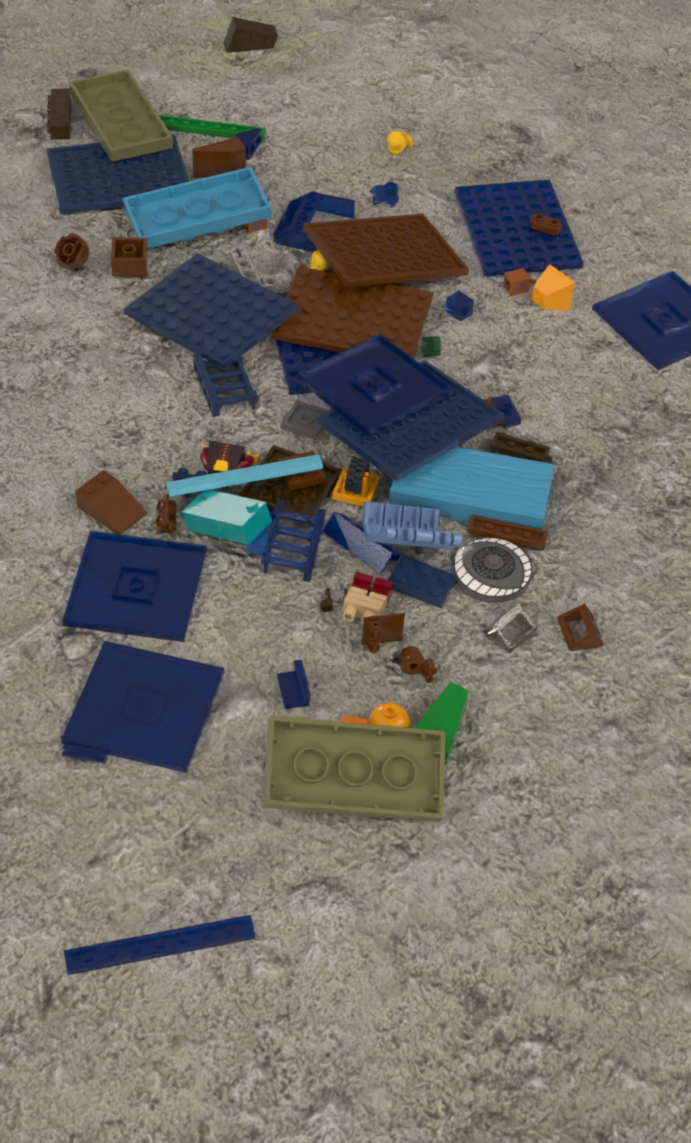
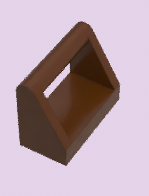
[557,603,604,651]

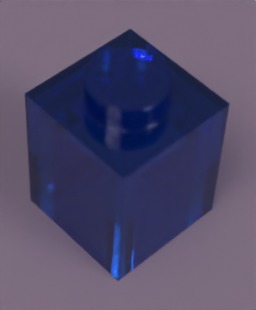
[445,290,474,322]

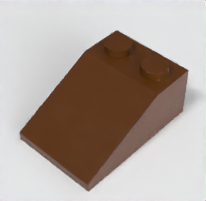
[192,137,246,178]
[75,470,147,536]

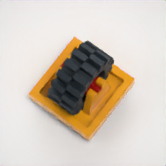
[332,457,380,507]

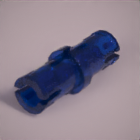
[62,743,108,764]

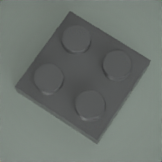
[282,400,329,440]

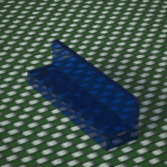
[323,512,401,573]

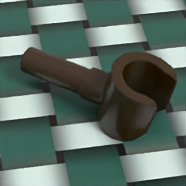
[320,588,333,612]

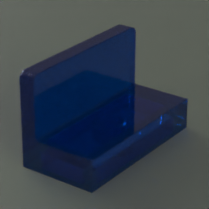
[277,660,310,709]

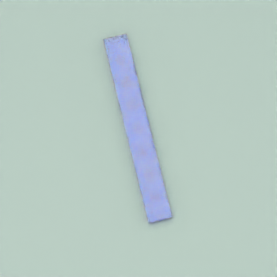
[64,915,255,975]

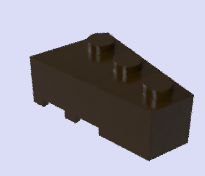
[223,17,278,53]

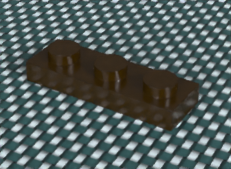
[490,432,550,463]

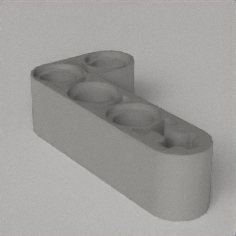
[230,246,279,294]

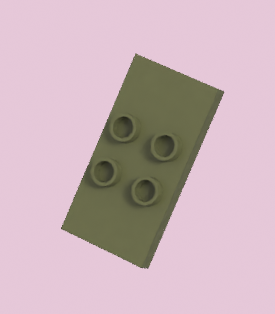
[69,69,173,162]
[263,716,445,822]

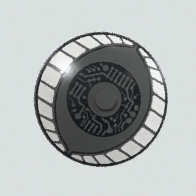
[452,537,533,603]

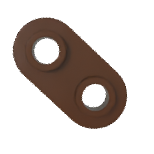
[530,213,562,235]

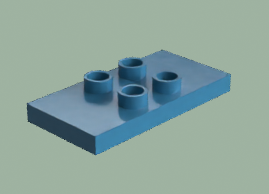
[123,167,272,248]

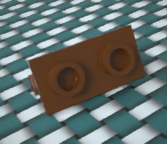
[155,494,177,534]

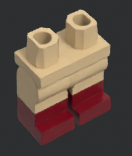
[343,571,393,625]

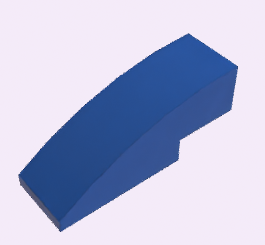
[246,514,276,556]

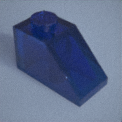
[234,128,262,160]

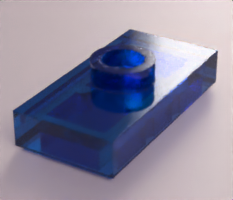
[494,395,522,428]

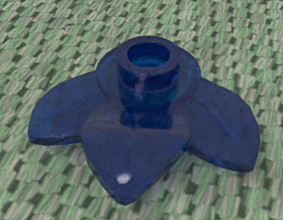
[370,182,399,208]

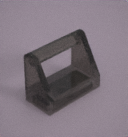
[483,604,537,653]

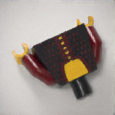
[200,440,259,488]

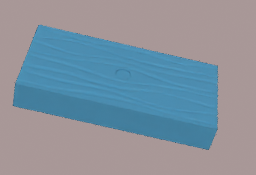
[389,447,554,530]

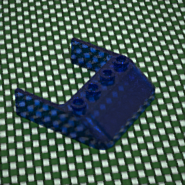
[273,191,355,252]

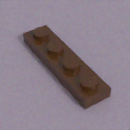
[467,514,548,550]

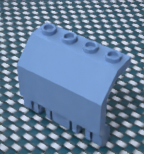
[362,502,462,550]

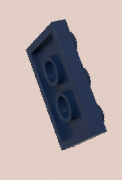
[388,555,457,608]

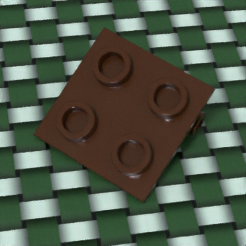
[361,613,405,654]

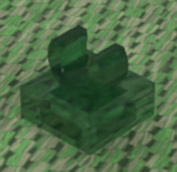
[422,336,441,357]

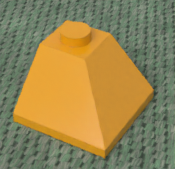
[531,265,575,311]

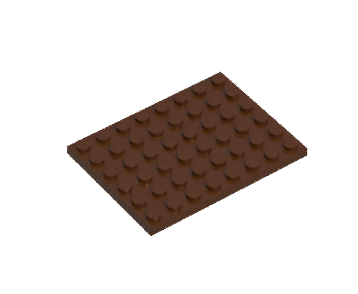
[303,213,469,288]
[271,266,434,366]

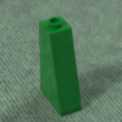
[415,682,469,765]

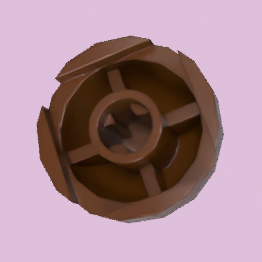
[54,233,90,269]

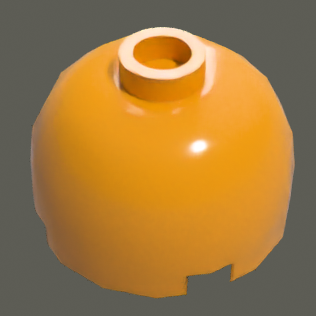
[368,702,410,728]

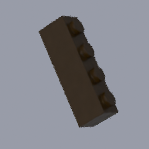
[47,88,71,140]

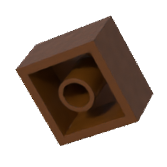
[111,237,148,277]

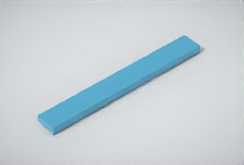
[166,455,323,497]

